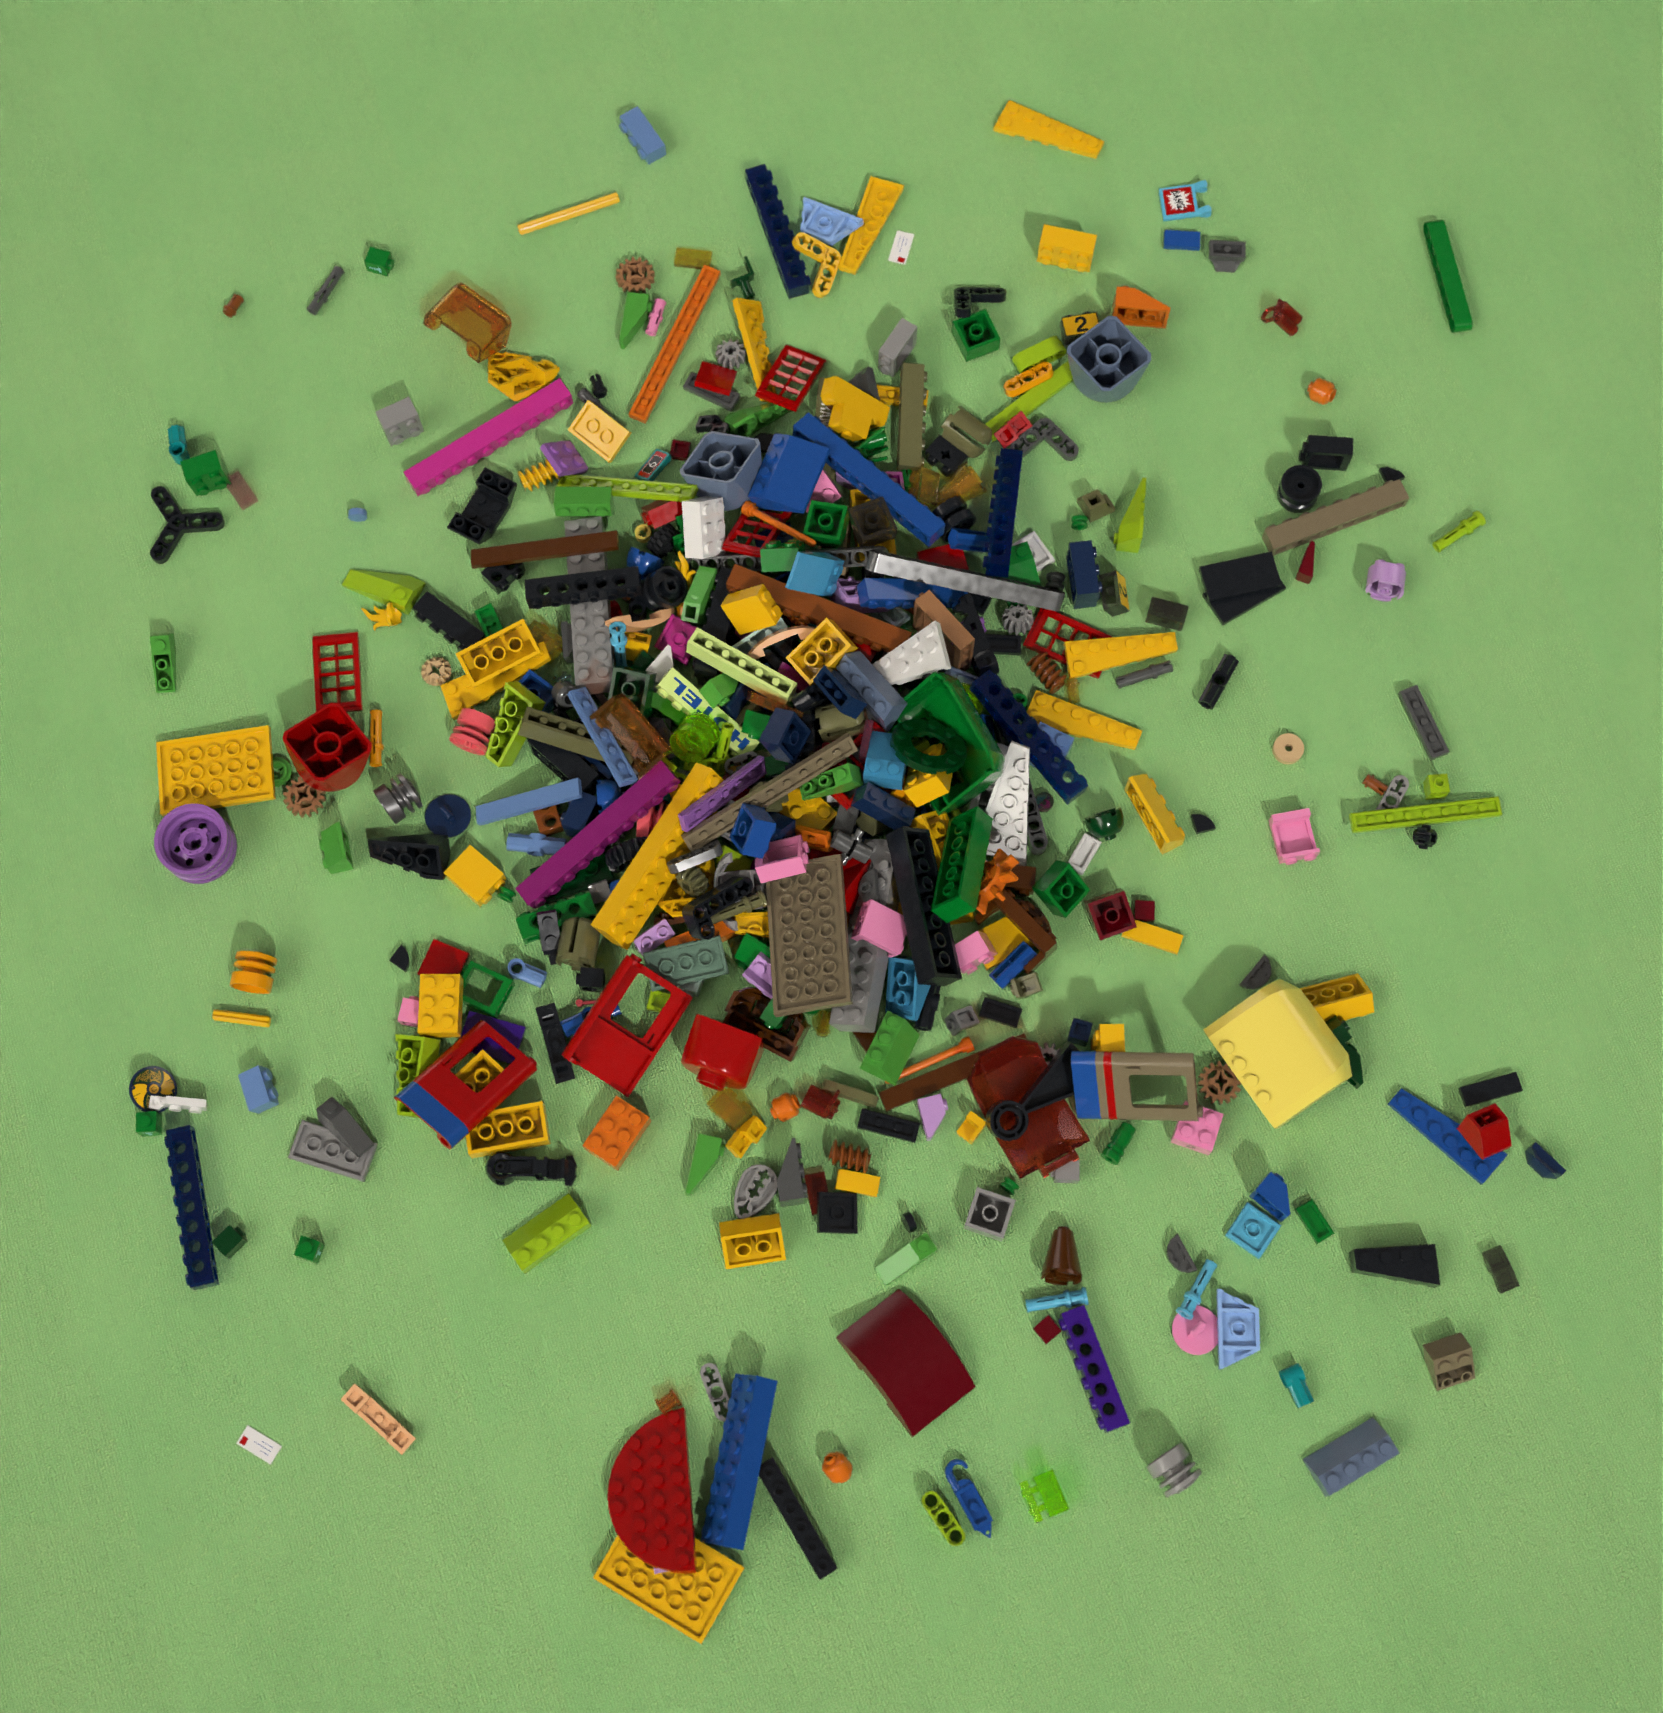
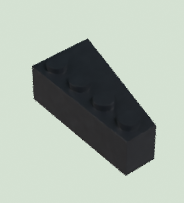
[1349,1244,1440,1288]

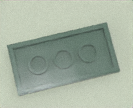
[643,935,729,992]

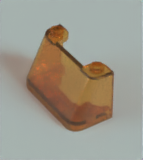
[423,283,512,363]

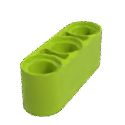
[1012,336,1067,374]
[921,1491,965,1546]

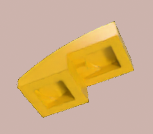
[725,1115,767,1158]
[834,1169,880,1197]

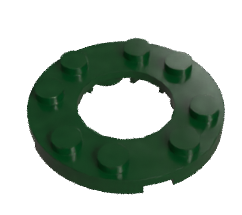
[890,719,968,775]

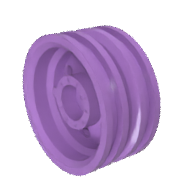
[154,804,237,884]

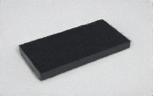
[1199,551,1282,603]
[1202,579,1286,625]

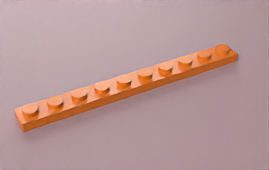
[629,265,721,424]

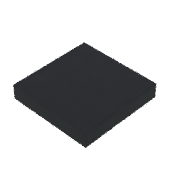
[817,1192,858,1234]

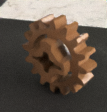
[616,257,655,294]
[283,776,326,818]
[1197,1061,1241,1105]

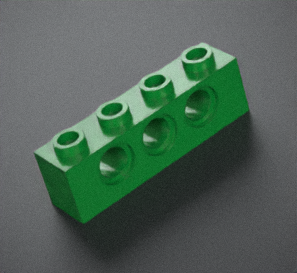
[515,892,597,944]

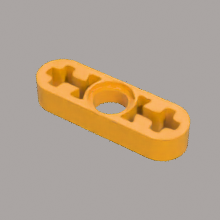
[1004,362,1054,397]

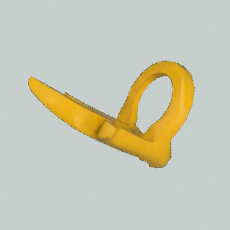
[675,551,697,590]
[361,602,402,631]

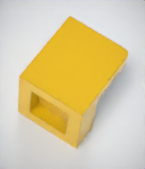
[956,1111,986,1145]

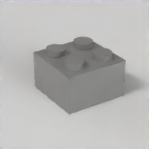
[375,397,424,446]
[964,1187,1016,1242]

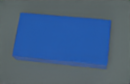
[1163,230,1200,251]

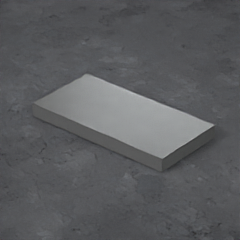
[288,1120,378,1182]

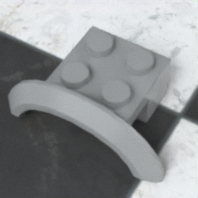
[714,852,767,931]

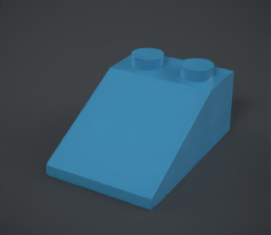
[785,551,844,596]
[863,731,906,790]
[885,956,931,1021]

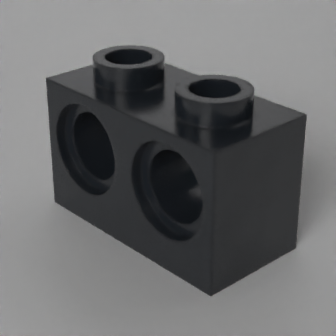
[481,562,526,595]

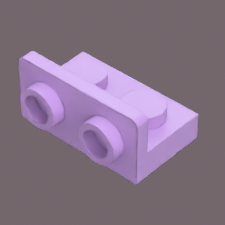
[633,919,675,957]
[742,952,773,999]

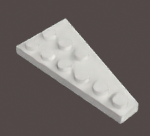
[872,620,951,685]
[985,741,1030,866]

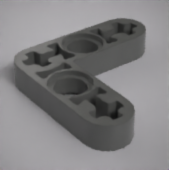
[1010,418,1079,461]
[667,838,723,874]

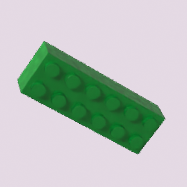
[931,806,993,923]

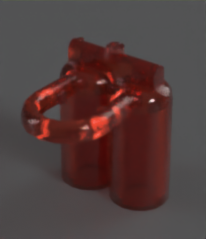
[1261,299,1303,336]
[800,1084,840,1120]

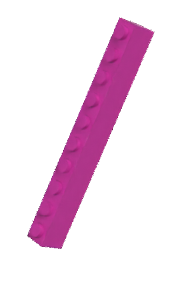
[403,378,573,496]

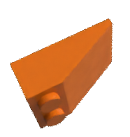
[1112,286,1170,329]

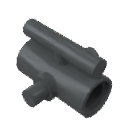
[830,828,873,866]

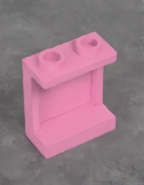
[1268,808,1320,865]
[851,899,907,958]

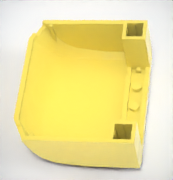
[1203,979,1352,1129]

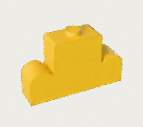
[821,376,890,441]

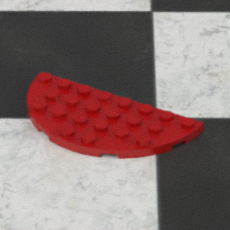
[608,1407,697,1574]

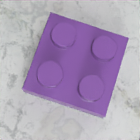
[540,440,589,476]

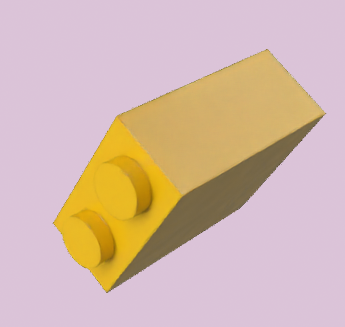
[721,584,783,635]
[443,845,506,907]

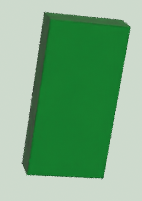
[1294,1199,1335,1245]

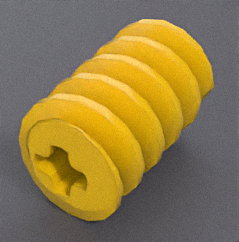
[518,459,560,492]

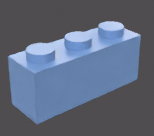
[619,106,666,165]

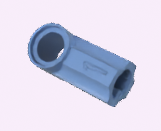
[508,958,548,988]

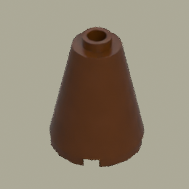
[1041,1226,1082,1286]

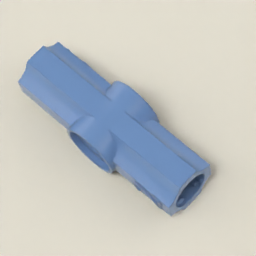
[506,833,567,856]

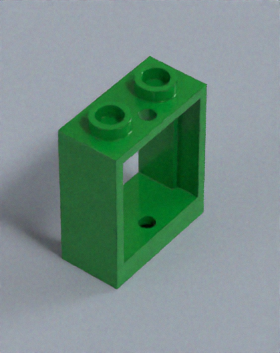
[461,961,515,1019]

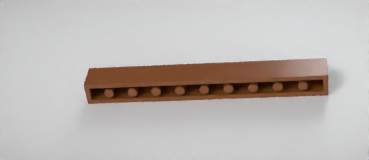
[726,564,912,654]

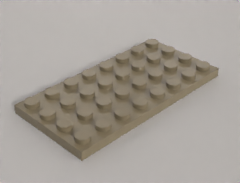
[766,854,853,1017]

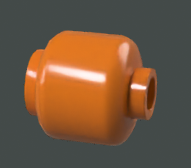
[1307,378,1336,405]
[770,1092,801,1122]
[822,1452,853,1483]

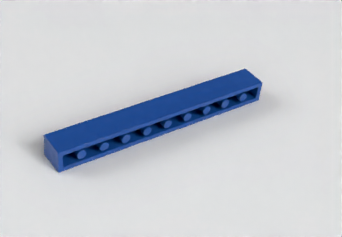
[793,412,945,547]

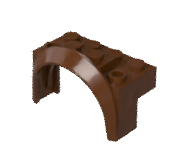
[974,888,1057,975]
[723,987,811,1062]

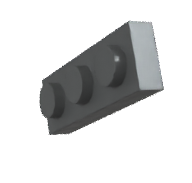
[683,372,740,412]

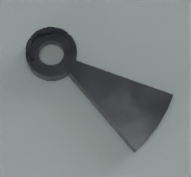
[986,1042,1080,1141]

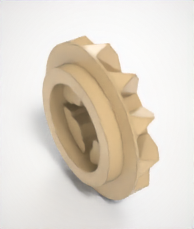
[421,656,452,686]

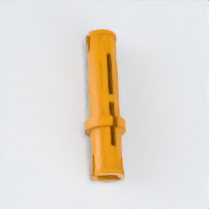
[369,709,384,767]

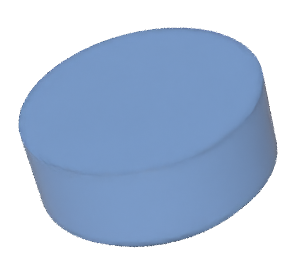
[348,508,367,522]

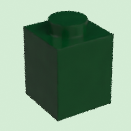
[1326,1015,1352,1045]
[212,1225,248,1259]

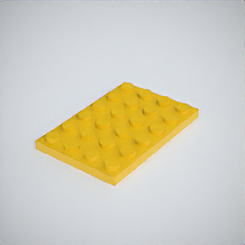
[156,725,276,816]
[593,1535,744,1644]

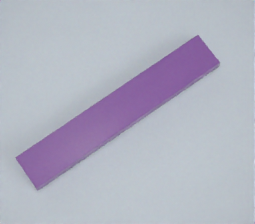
[678,755,767,832]

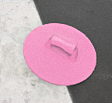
[1172,1306,1218,1355]

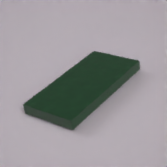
[529,851,615,906]

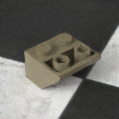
[1423,1332,1475,1391]

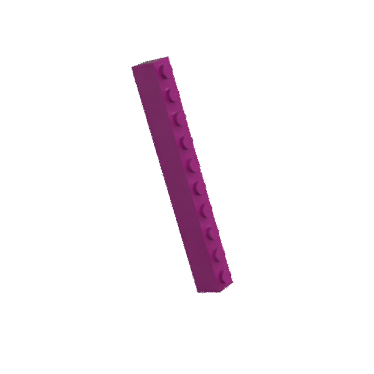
[515,760,681,909]

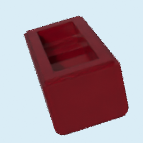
[1296,540,1315,584]

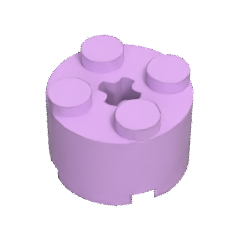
[1366,559,1406,601]

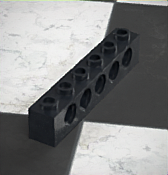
[525,566,642,609]
[759,1457,838,1580]

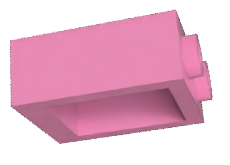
[755,835,809,883]

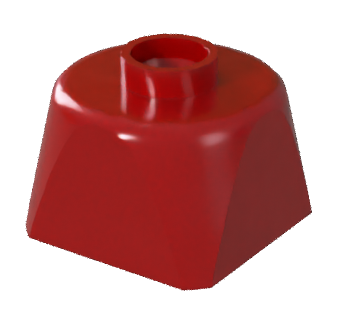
[283,703,372,792]
[681,1014,764,1091]

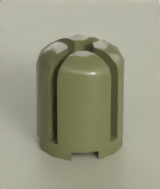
[939,406,992,458]
[815,702,868,743]
[555,917,601,971]

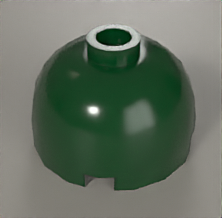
[1085,807,1124,841]

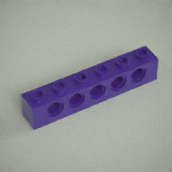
[1058,1305,1130,1433]

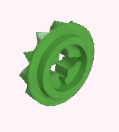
[273,758,292,788]

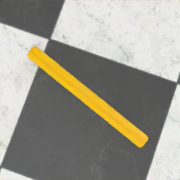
[517,192,620,235]

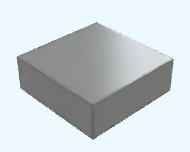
[588,879,611,904]

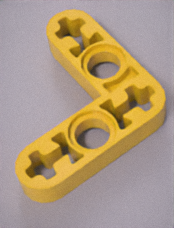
[792,232,841,298]

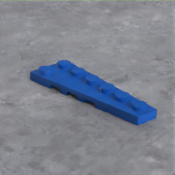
[1388,1088,1507,1185]

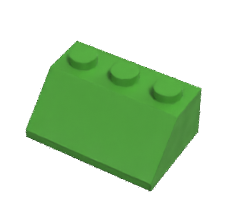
[554,487,615,517]
[860,1011,920,1086]

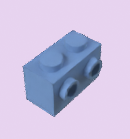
[238,1065,279,1114]

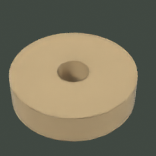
[1272,733,1304,765]

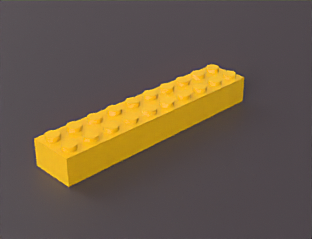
[591,762,724,950]

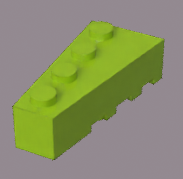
[485,681,546,767]
[395,1034,441,1118]

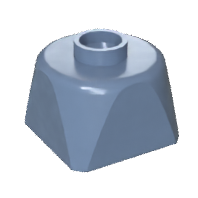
[1067,316,1151,403]
[679,431,762,511]

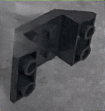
[447,467,517,545]

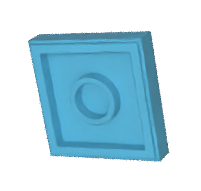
[1225,1202,1282,1259]

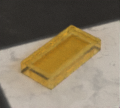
[674,248,712,269]

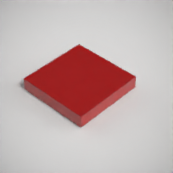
[694,361,737,396]
[417,939,470,976]

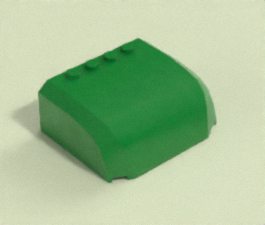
[889,672,1005,816]

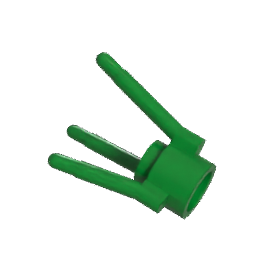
[853,427,888,463]

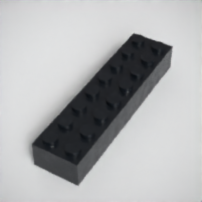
[886,826,962,986]

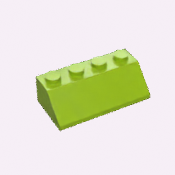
[502,1193,591,1274]

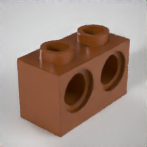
[533,804,564,837]

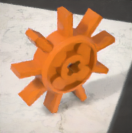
[967,848,1019,915]

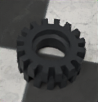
[647,524,680,558]

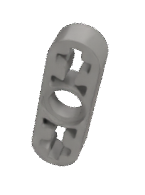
[1376,775,1409,810]
[700,1363,730,1422]

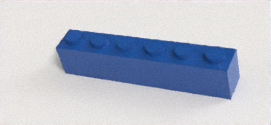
[857,578,967,610]

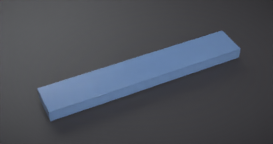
[567,687,638,788]
[476,778,582,826]

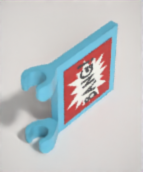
[1159,180,1212,222]

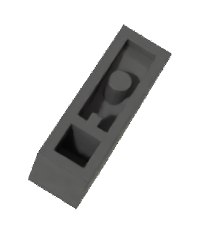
[317,1097,374,1158]

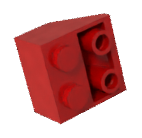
[1457,1103,1512,1160]

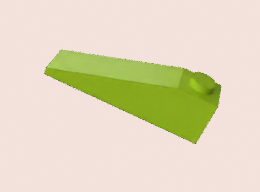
[1113,477,1146,553]
[342,569,426,615]

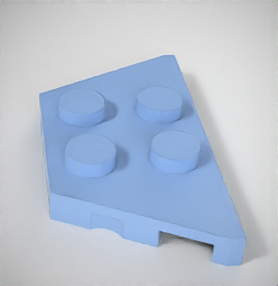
[800,197,864,246]
[1216,1289,1260,1370]

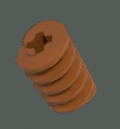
[1027,652,1067,694]
[828,1139,872,1173]

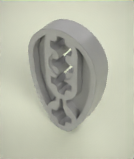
[734,1165,778,1219]

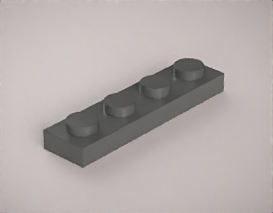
[1398,685,1449,761]

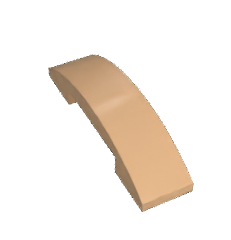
[604,608,675,632]
[747,626,816,660]
[340,1384,416,1455]

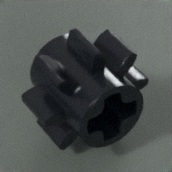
[1413,825,1437,849]

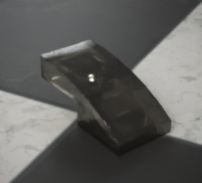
[1482,1245,1519,1294]

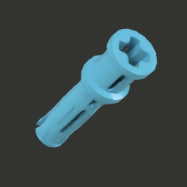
[609,622,627,667]
[1176,1259,1217,1320]
[1025,1287,1088,1313]

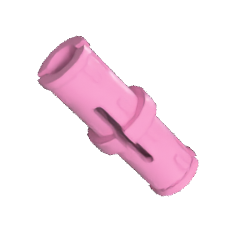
[645,298,666,336]

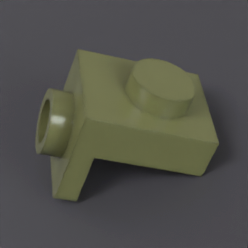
[1010,972,1043,999]

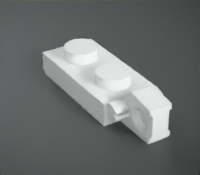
[149,1096,207,1114]

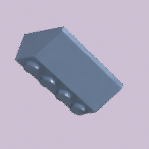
[836,651,908,732]
[1302,1417,1400,1497]

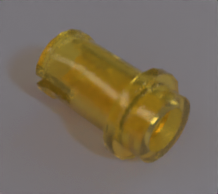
[1065,678,1080,703]
[815,1011,831,1037]

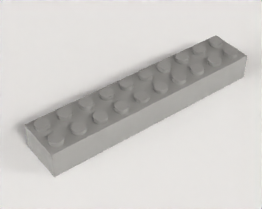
[564,516,615,695]
[829,839,900,1033]

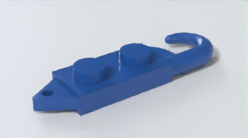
[945,1459,993,1538]

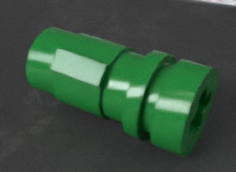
[1101,1122,1136,1165]

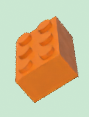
[582,1095,651,1171]

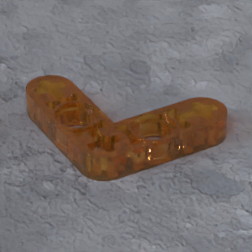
[746,690,804,720]

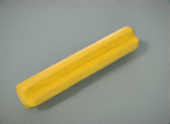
[212,1009,271,1027]

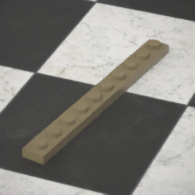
[681,733,858,852]

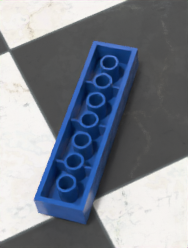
[701,1374,778,1550]

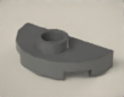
[858,868,880,903]
[1240,955,1272,990]
[1167,1234,1198,1273]

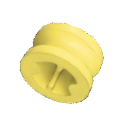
[635,524,652,543]

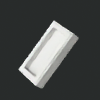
[1067,833,1102,876]

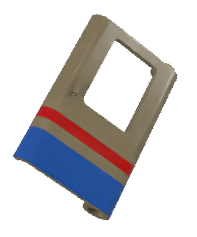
[1071,1051,1203,1121]

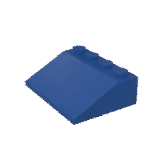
[748,433,831,513]

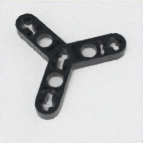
[150,486,225,564]

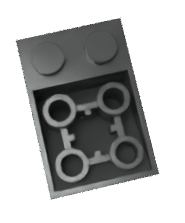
[777,1138,808,1207]

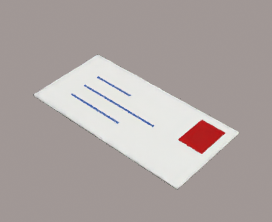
[888,230,914,265]
[236,1425,282,1465]

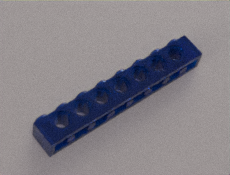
[745,164,811,299]
[983,448,1023,578]
[970,669,1089,805]
[164,1125,219,1290]

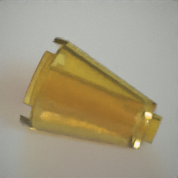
[934,461,987,506]

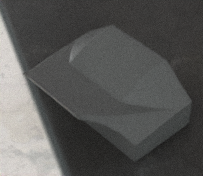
[1209,240,1246,273]
[848,366,880,401]
[561,621,574,664]

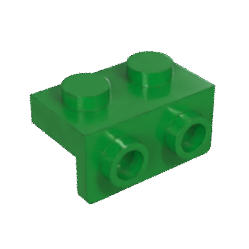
[672,514,685,555]

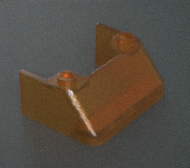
[590,693,673,777]

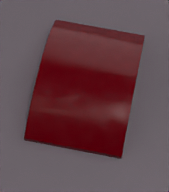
[836,1289,975,1437]

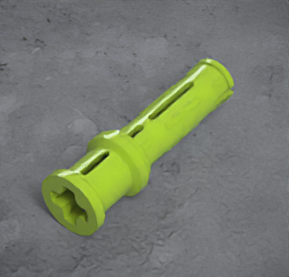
[1432,511,1486,553]
[710,722,734,777]

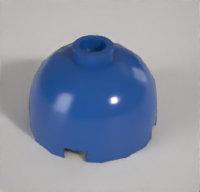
[626,547,665,580]
[597,779,626,814]

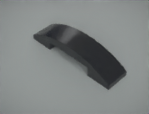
[535,1003,575,1084]

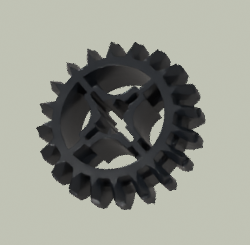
[605,836,647,873]

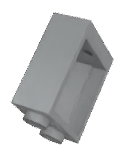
[878,318,917,377]

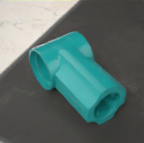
[168,425,190,465]
[1279,1363,1314,1409]

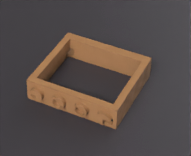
[913,590,975,671]

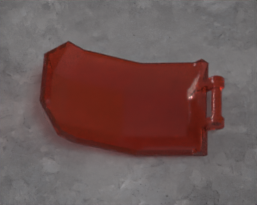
[967,1036,1090,1179]

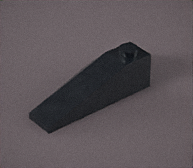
[368,834,450,880]

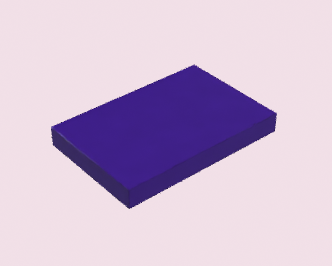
[460,1011,526,1064]

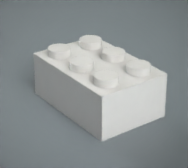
[682,496,726,559]

